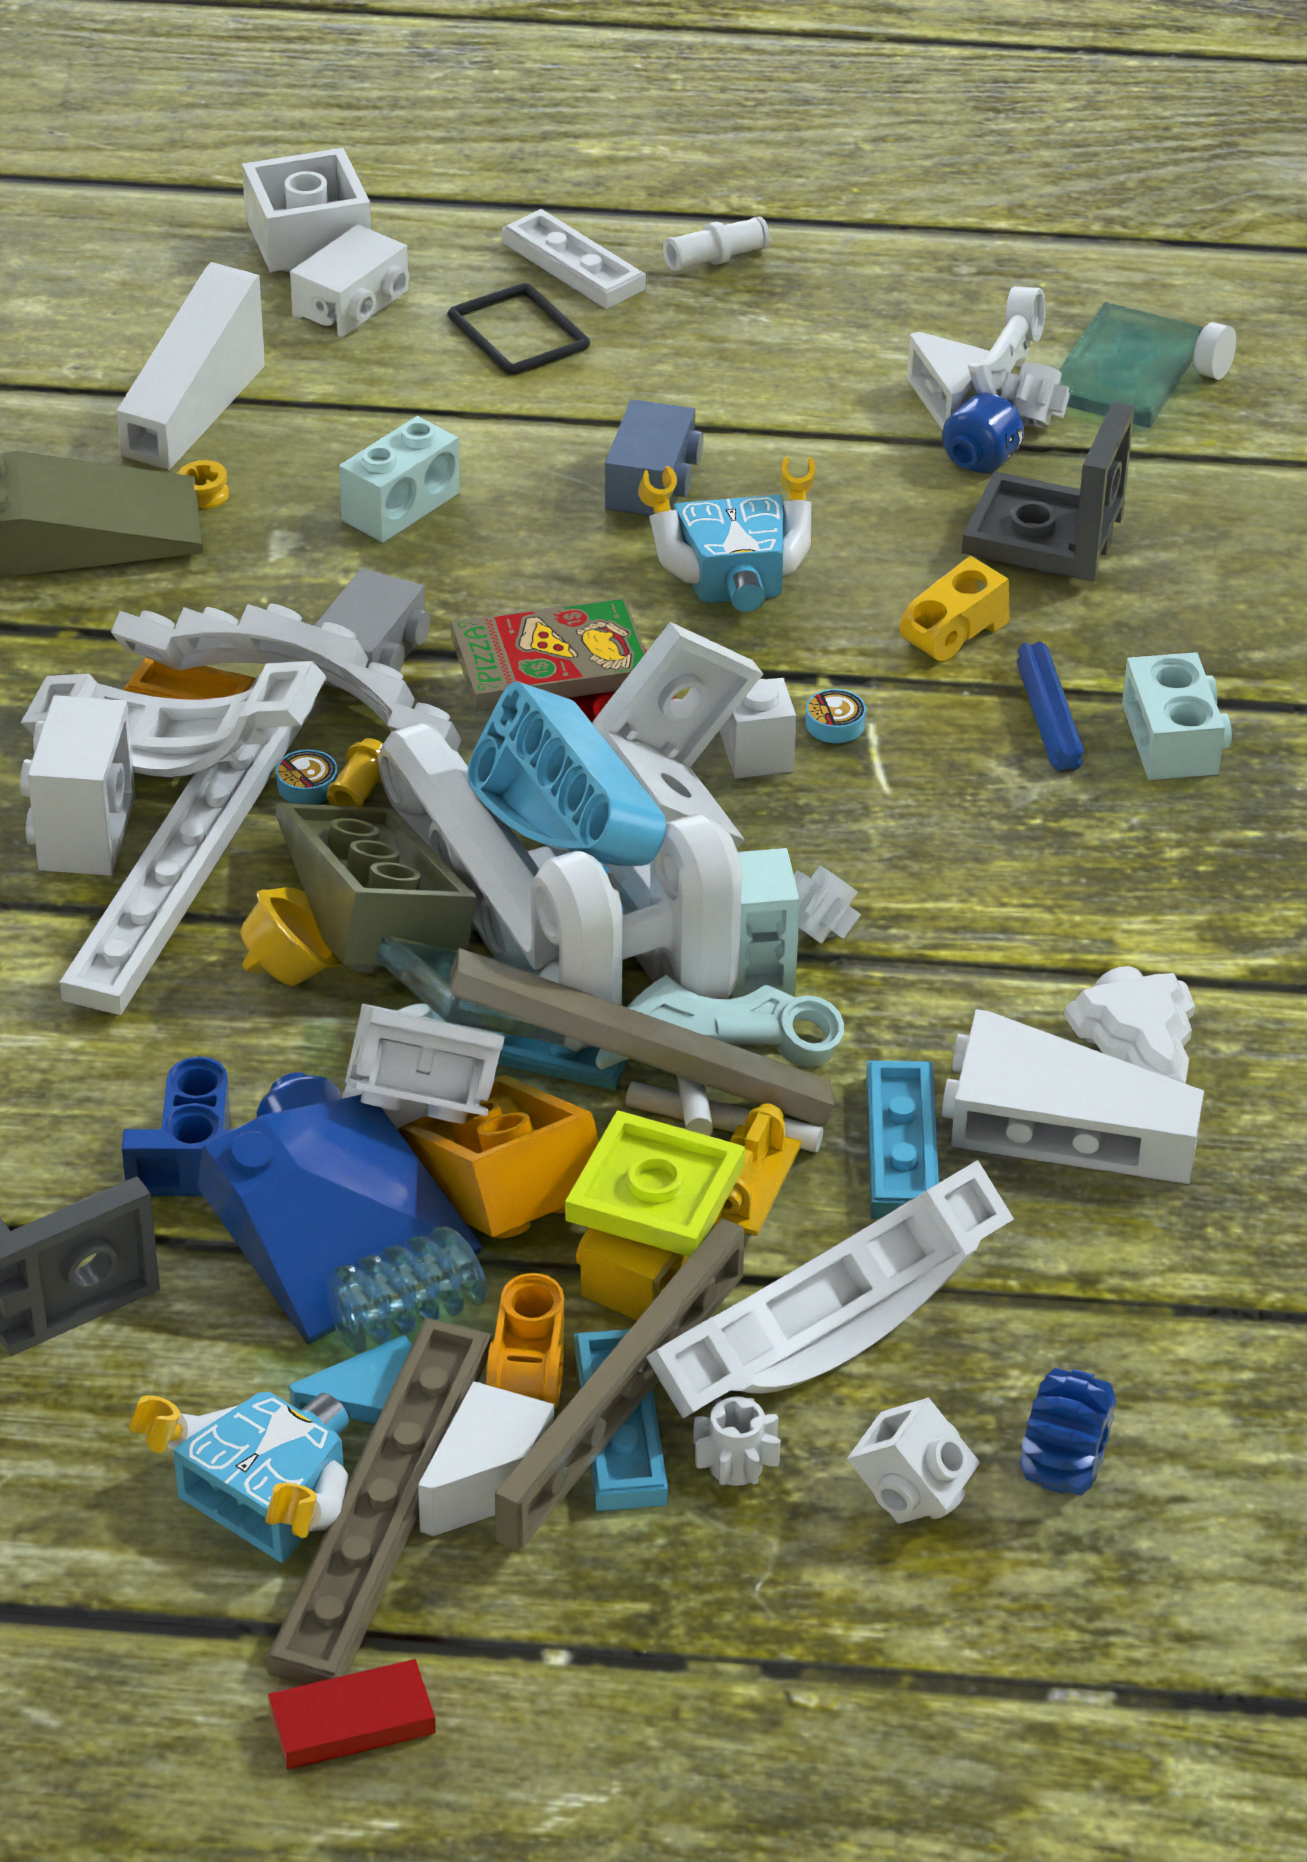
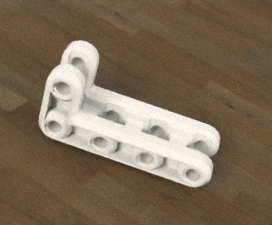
[378,723,742,1052]

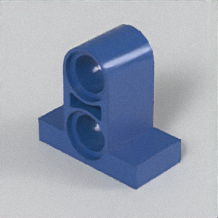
[122,1056,234,1196]

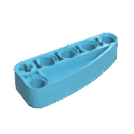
[467,681,666,866]

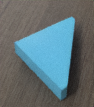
[289,1335,412,1424]

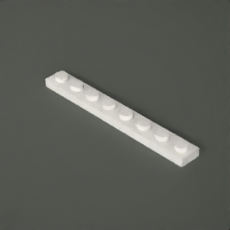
[60,674,316,1015]

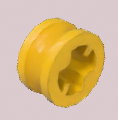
[177,460,229,509]

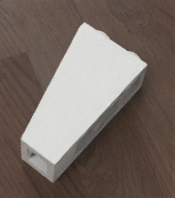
[117,262,265,470]
[942,1009,1204,1184]

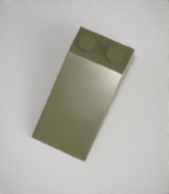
[0,451,204,578]
[275,803,477,975]

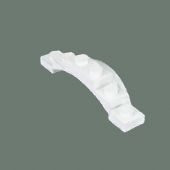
[111,604,461,751]
[21,661,326,777]
[646,1160,1014,1419]

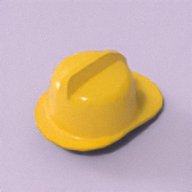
[240,887,343,987]

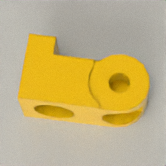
[899,555,1010,661]

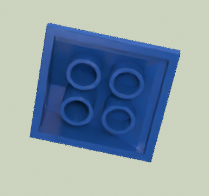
[197,1094,482,1344]

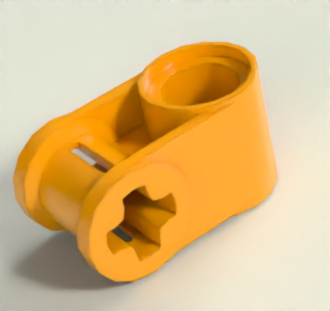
[486,1273,565,1409]

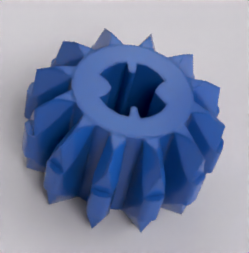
[1020,1368,1117,1495]

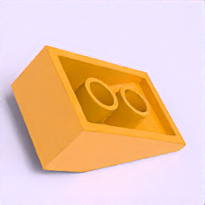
[397,1074,599,1238]

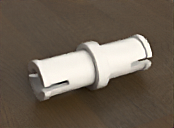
[663,216,770,271]

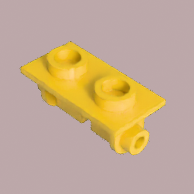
[722,1104,802,1236]

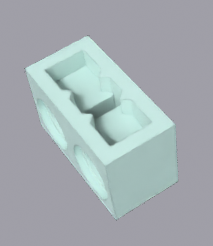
[339,416,460,543]
[1122,652,1232,780]
[731,848,800,999]

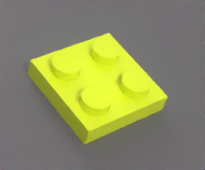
[565,1110,745,1257]

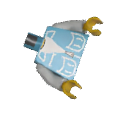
[638,456,816,612]
[128,1392,349,1563]

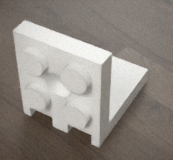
[592,622,763,849]

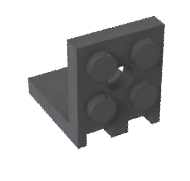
[961,401,1135,582]
[0,1176,160,1356]

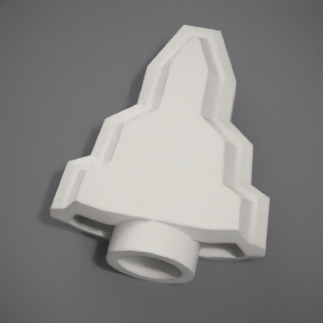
[1064,966,1195,1084]

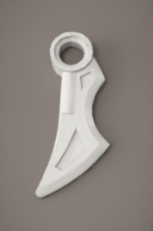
[967,286,1046,396]

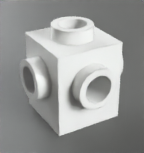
[847,1398,980,1524]

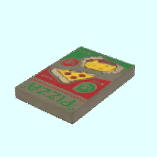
[451,597,646,711]

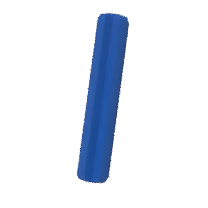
[1016,641,1084,772]

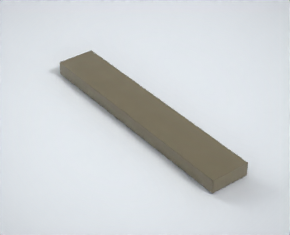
[449,948,834,1126]
[495,1218,745,1551]
[266,1317,492,1685]

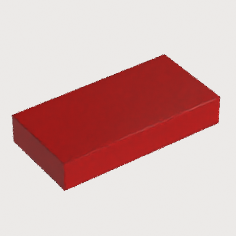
[268,1659,436,1770]

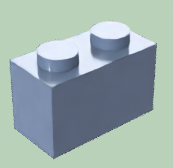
[605,399,704,515]

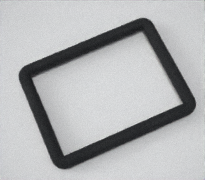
[447,283,590,374]

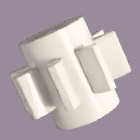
[1000,362,1070,428]
[794,865,861,944]
[693,1397,781,1486]

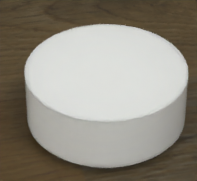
[1194,322,1236,380]

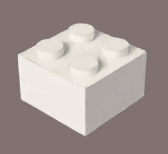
[242,148,371,273]
[20,695,136,876]

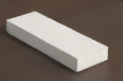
[502,209,646,309]

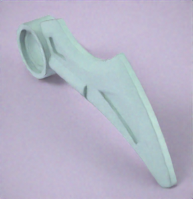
[595,975,844,1070]

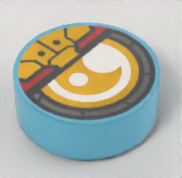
[805,689,866,744]
[276,750,338,805]

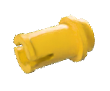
[326,738,383,807]

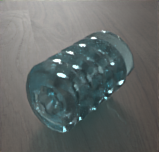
[328,1226,488,1354]

